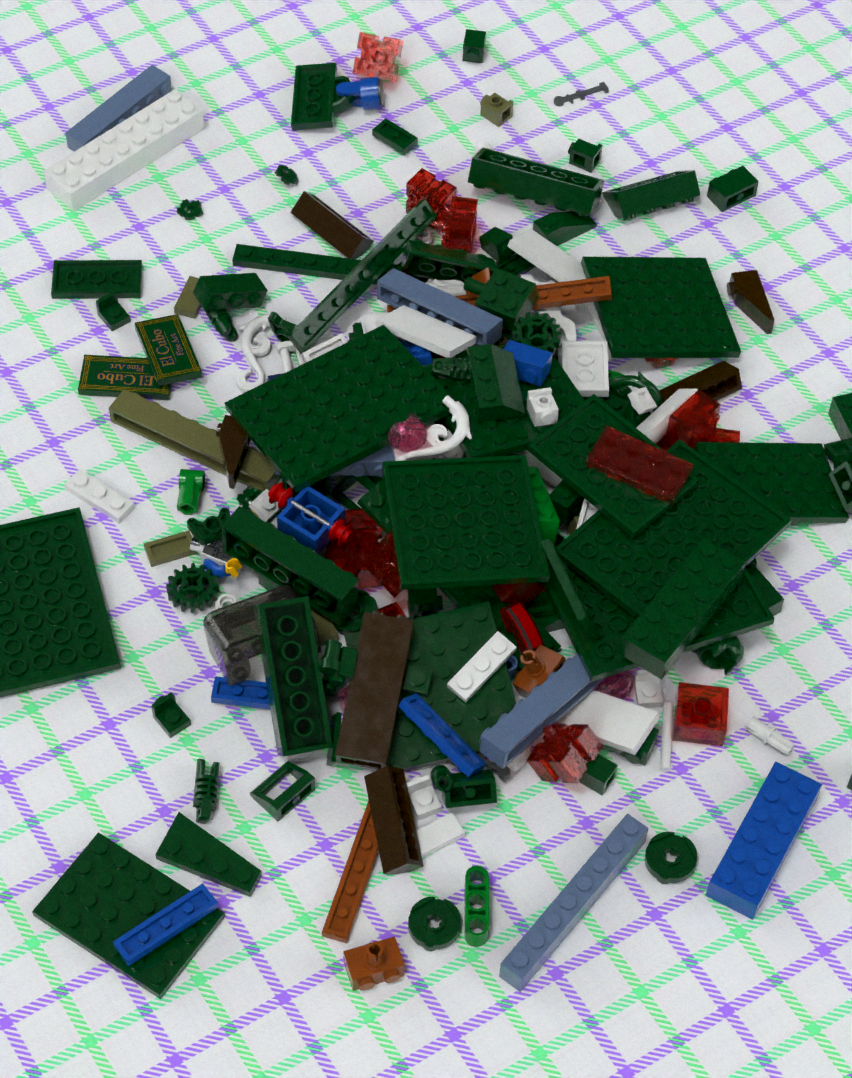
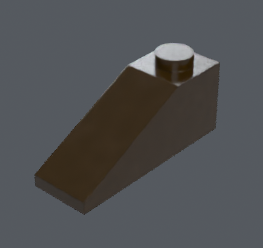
[727,270,775,334]
[216,415,251,489]

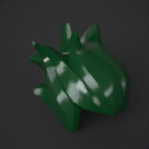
[692,636,744,676]

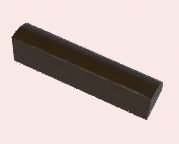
[290,191,374,259]
[659,360,742,413]
[364,765,423,874]

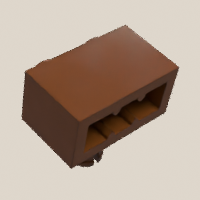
[512,644,566,698]
[343,936,405,991]

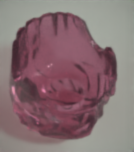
[388,413,428,452]
[595,670,635,699]

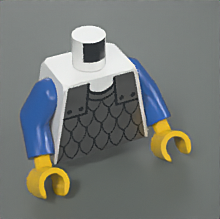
[190,511,259,580]

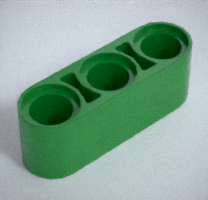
[464,865,489,947]

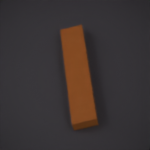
[322,801,379,944]

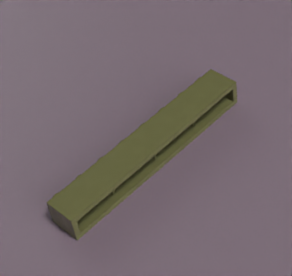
[109,389,282,491]

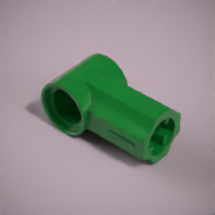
[177,469,205,515]

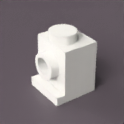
[526,387,559,427]

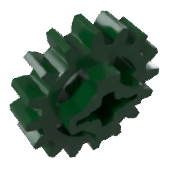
[511,311,562,354]
[166,563,220,613]

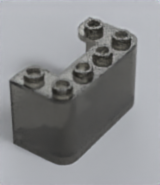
[203,585,322,686]

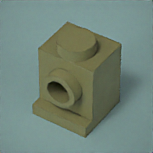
[480,93,513,127]

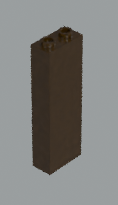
[335,611,414,769]

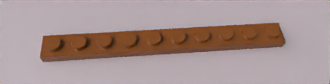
[387,276,612,312]

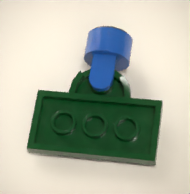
[291,62,384,130]

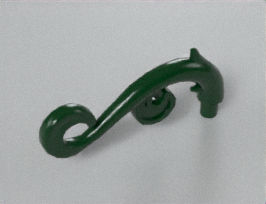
[609,372,663,412]

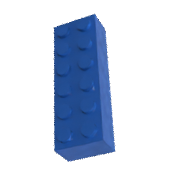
[706,761,822,920]

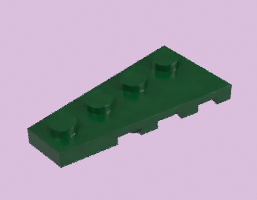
[155,812,262,897]

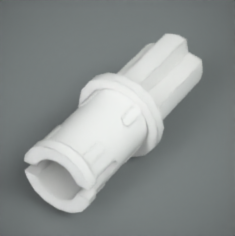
[745,716,794,754]

